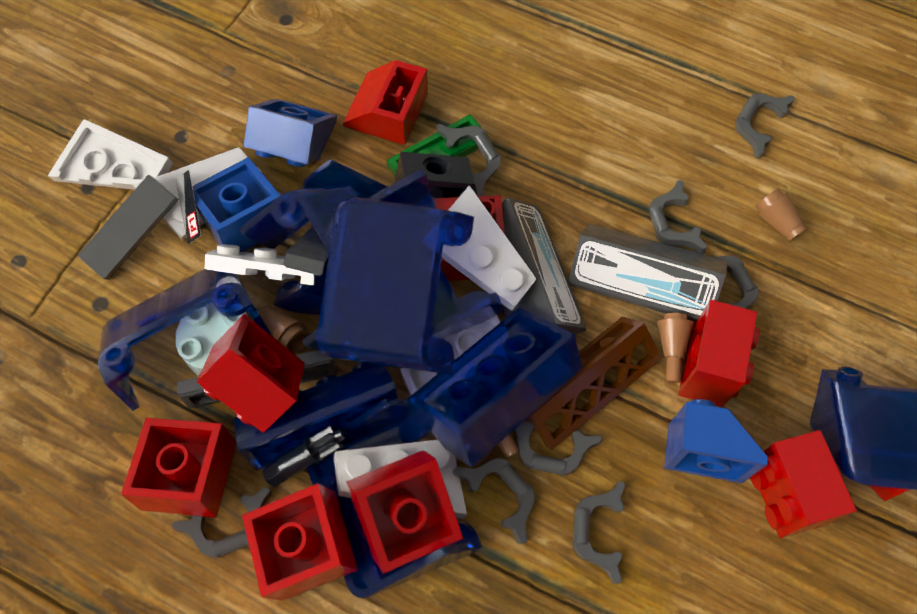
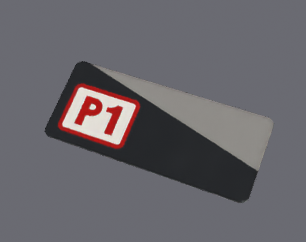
[176,170,201,244]

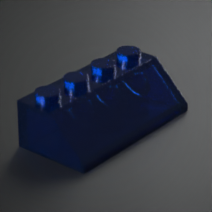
[407,307,583,467]
[233,360,401,471]

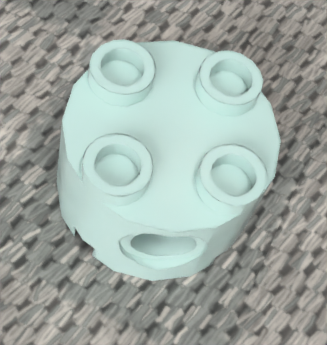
[176,299,248,377]

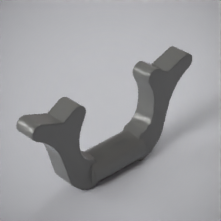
[735,94,795,159]
[437,124,501,196]
[649,180,707,254]
[693,251,758,309]
[507,416,602,476]
[453,459,535,544]
[572,481,625,585]
[172,487,271,559]

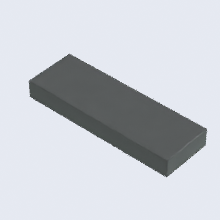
[77,174,179,280]
[283,226,347,276]

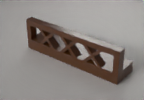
[513,316,662,450]

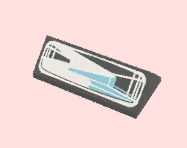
[500,197,587,350]
[568,223,727,322]

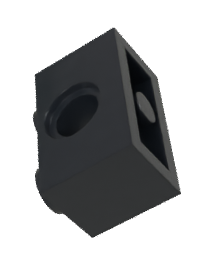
[395,152,475,208]

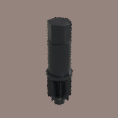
[262,426,347,487]

